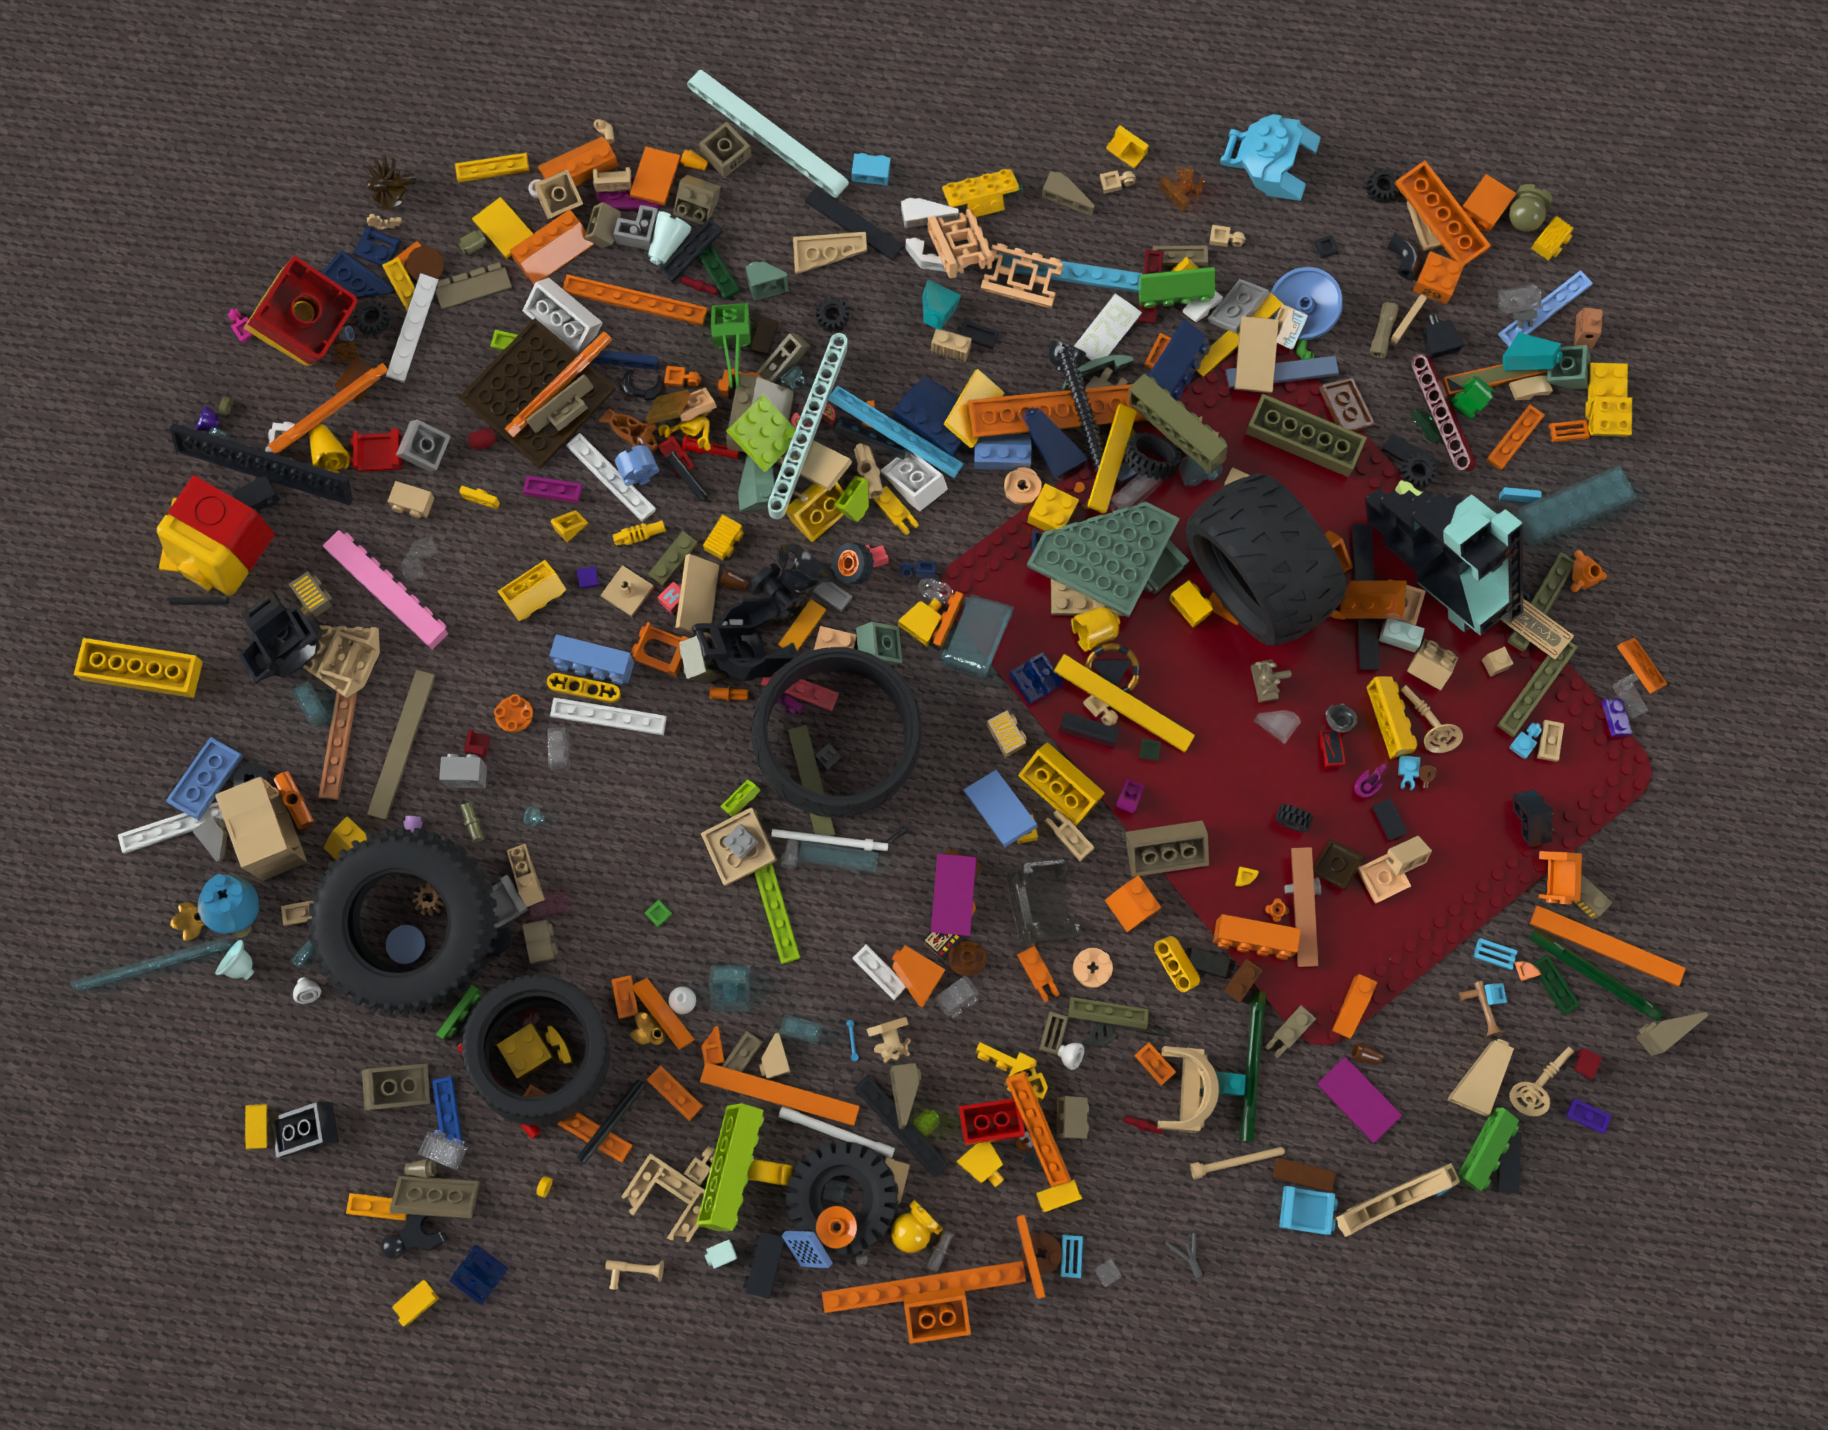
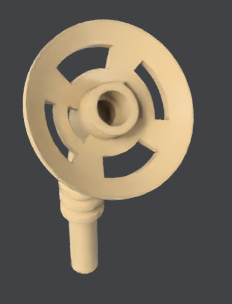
[1401,685,1463,753]
[1510,1047,1574,1116]

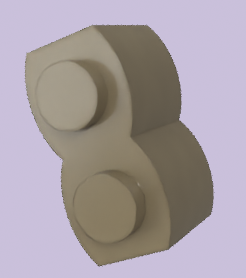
[523,920,558,965]

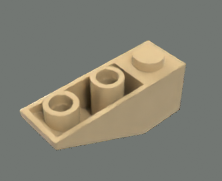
[507,844,545,907]

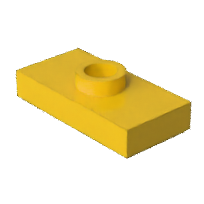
[459,486,500,509]

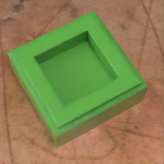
[645,900,672,928]

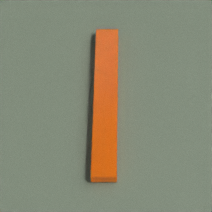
[562,274,708,326]
[1530,906,1686,987]
[700,1062,859,1126]

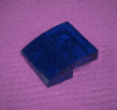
[1009,652,1064,705]
[449,1244,509,1305]

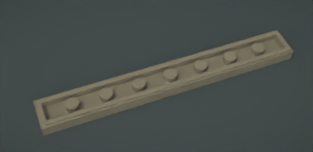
[367,670,436,821]

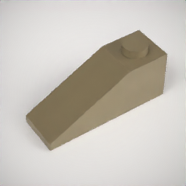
[1042,171,1095,216]
[757,333,811,383]
[890,1063,921,1129]

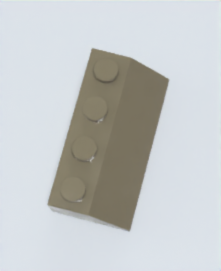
[1126,821,1209,877]

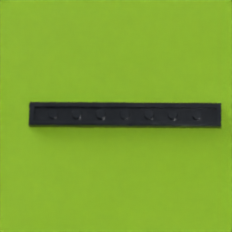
[1351,524,1380,671]

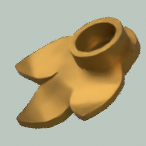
[170,902,205,941]
[629,1012,666,1045]

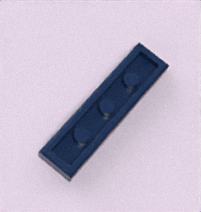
[584,348,660,370]

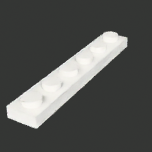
[386,273,438,383]

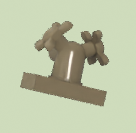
[1251,659,1292,703]

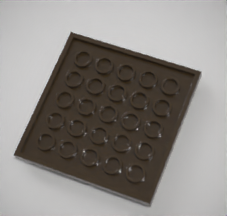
[459,318,616,470]

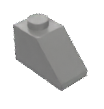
[193,816,228,862]

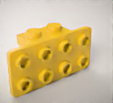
[942,169,1019,217]

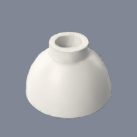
[293,977,321,1004]
[669,986,696,1014]
[1058,1043,1084,1070]

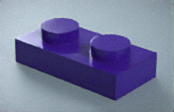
[1601,699,1632,737]
[1565,1098,1612,1134]

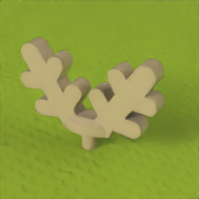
[367,214,402,230]

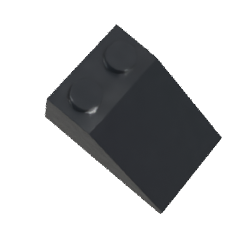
[270,1102,339,1158]

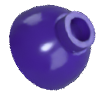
[195,406,220,432]

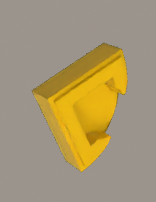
[1235,867,1259,887]

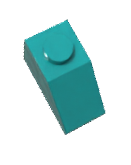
[1201,1072,1246,1097]

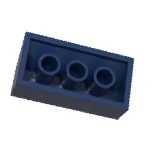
[1148,319,1211,401]

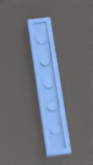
[1498,270,1593,346]

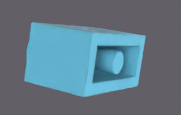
[852,153,890,186]

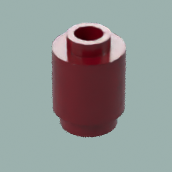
[468,428,497,451]

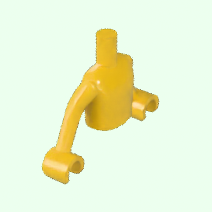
[658,413,711,451]

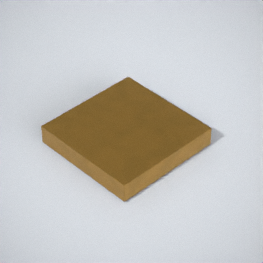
[646,389,691,424]

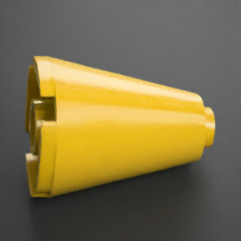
[309,424,350,473]

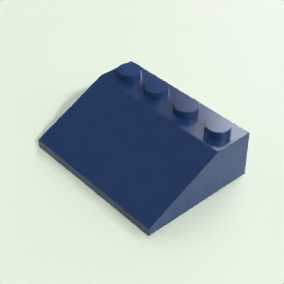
[893,375,965,457]

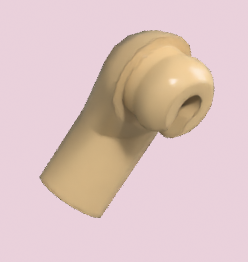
[594,119,614,144]

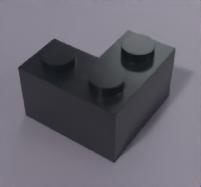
[1513,789,1554,847]

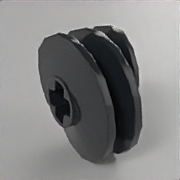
[233,763,270,787]

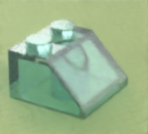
[709,966,751,1012]

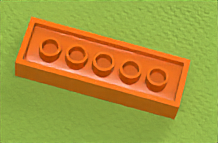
[1395,161,1491,266]

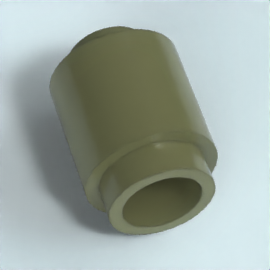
[458,230,487,255]

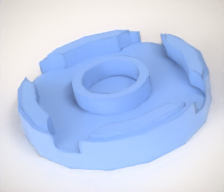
[386,925,426,965]

